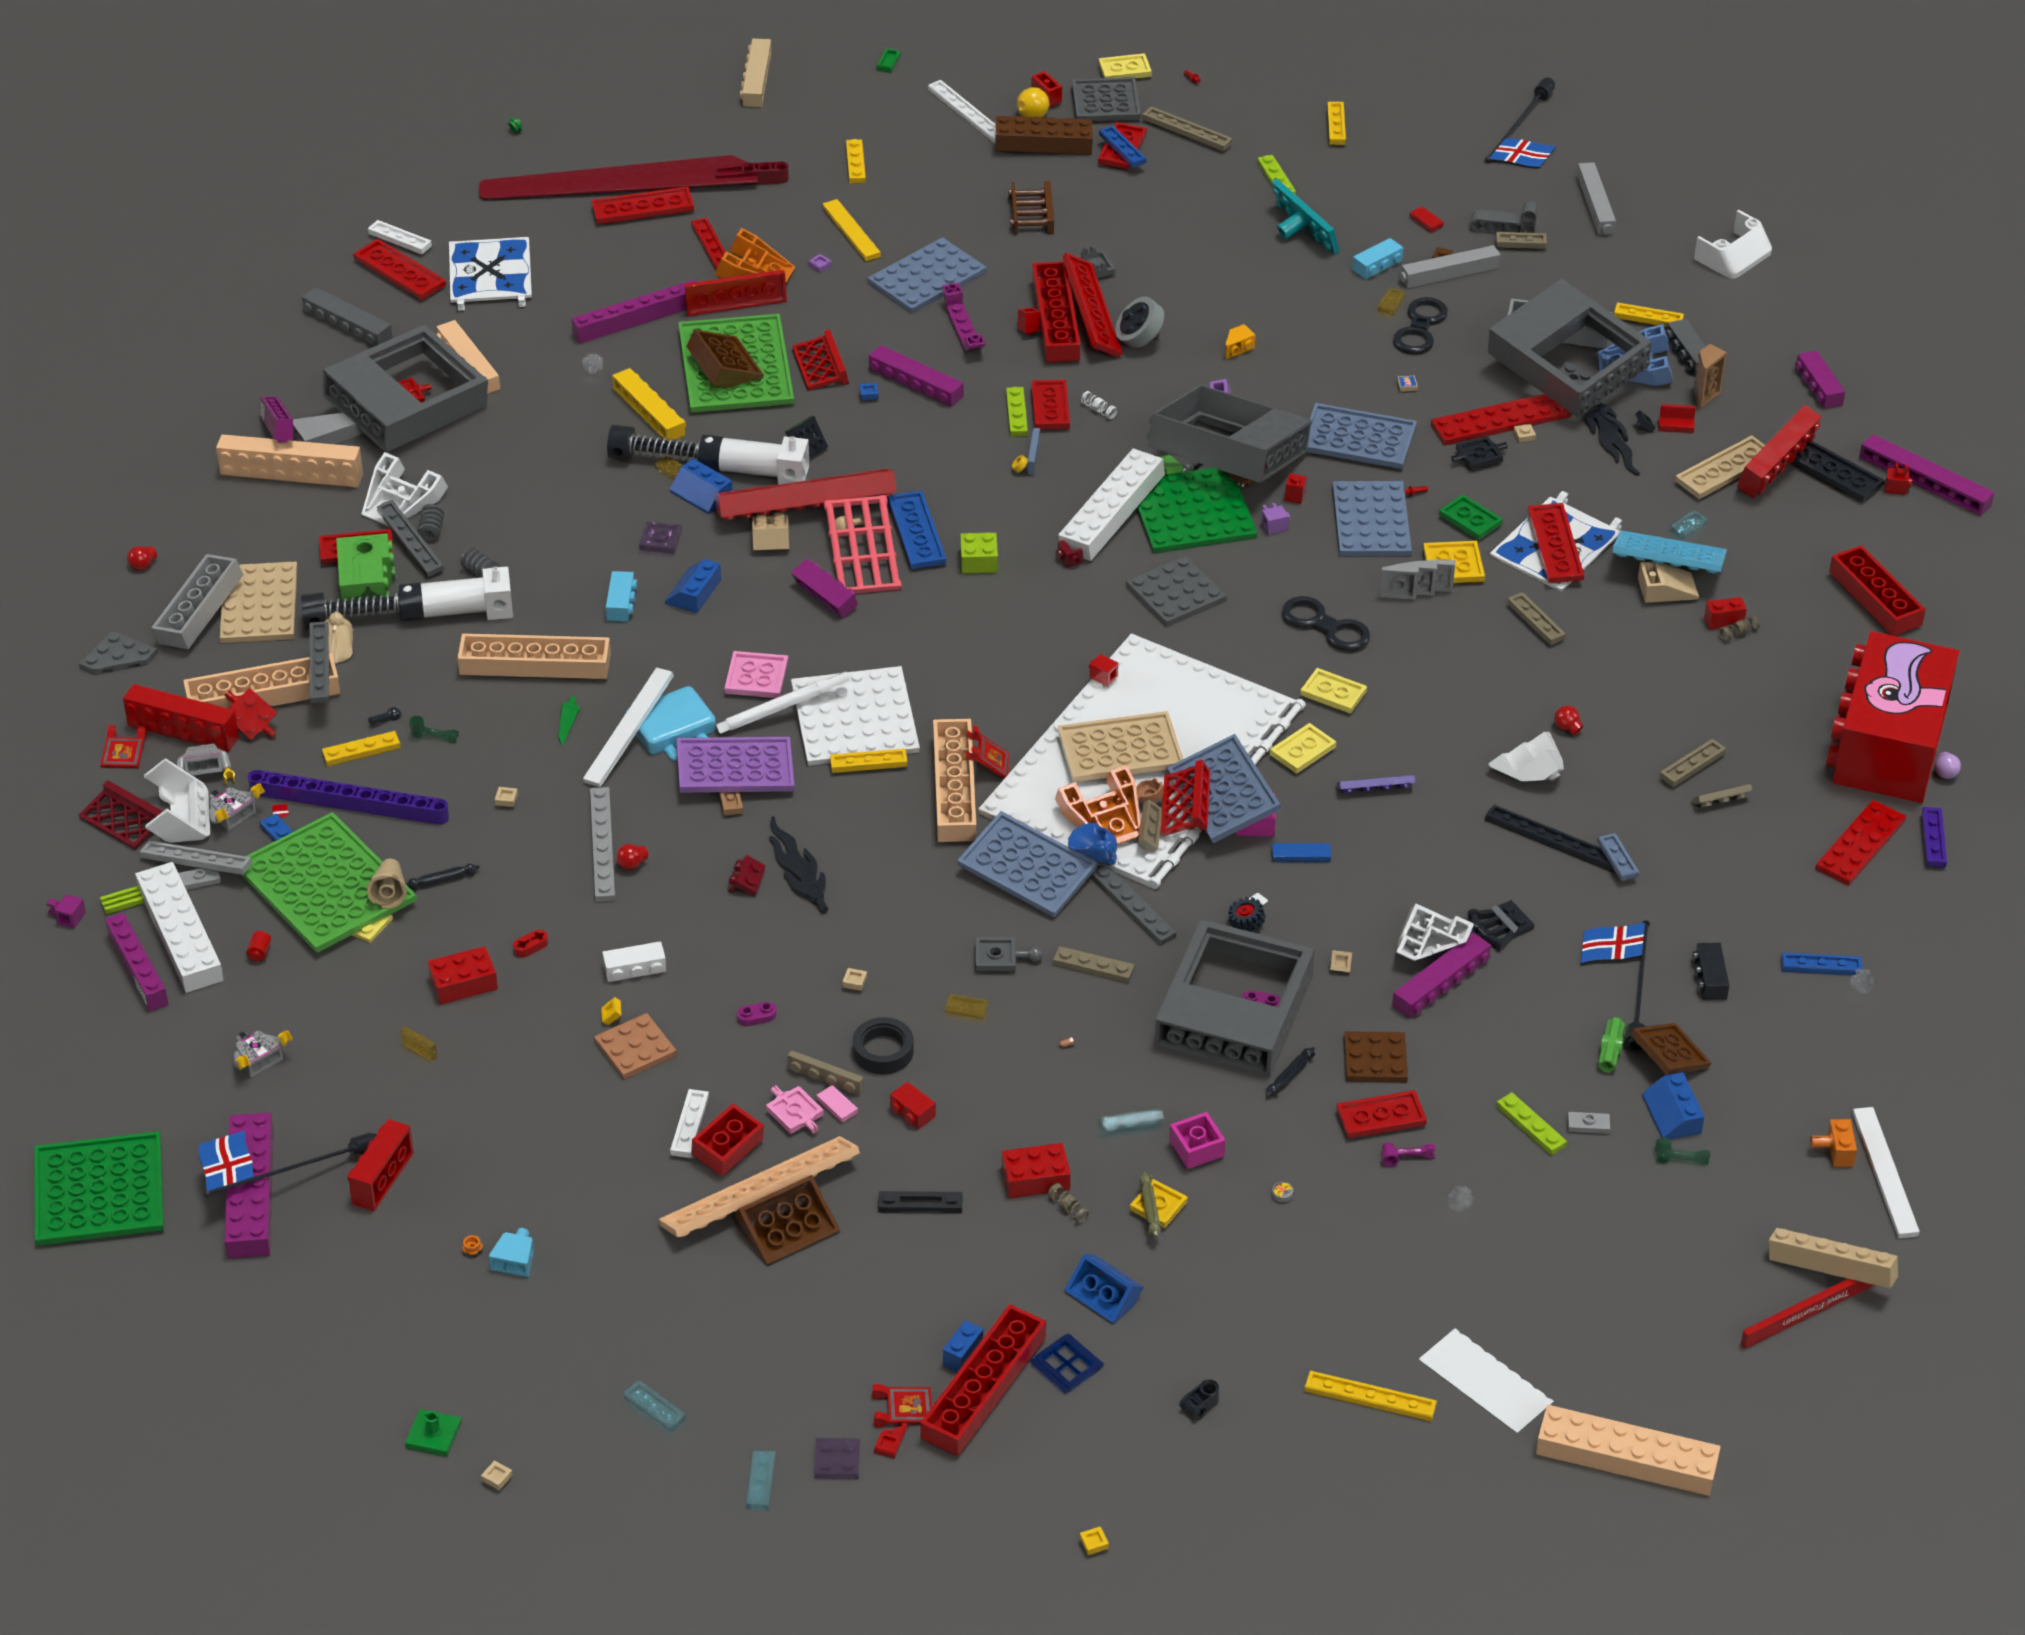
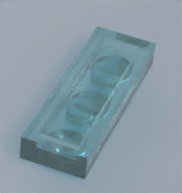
[1099,1109,1164,1130]
[624,1380,686,1432]
[746,1450,776,1510]

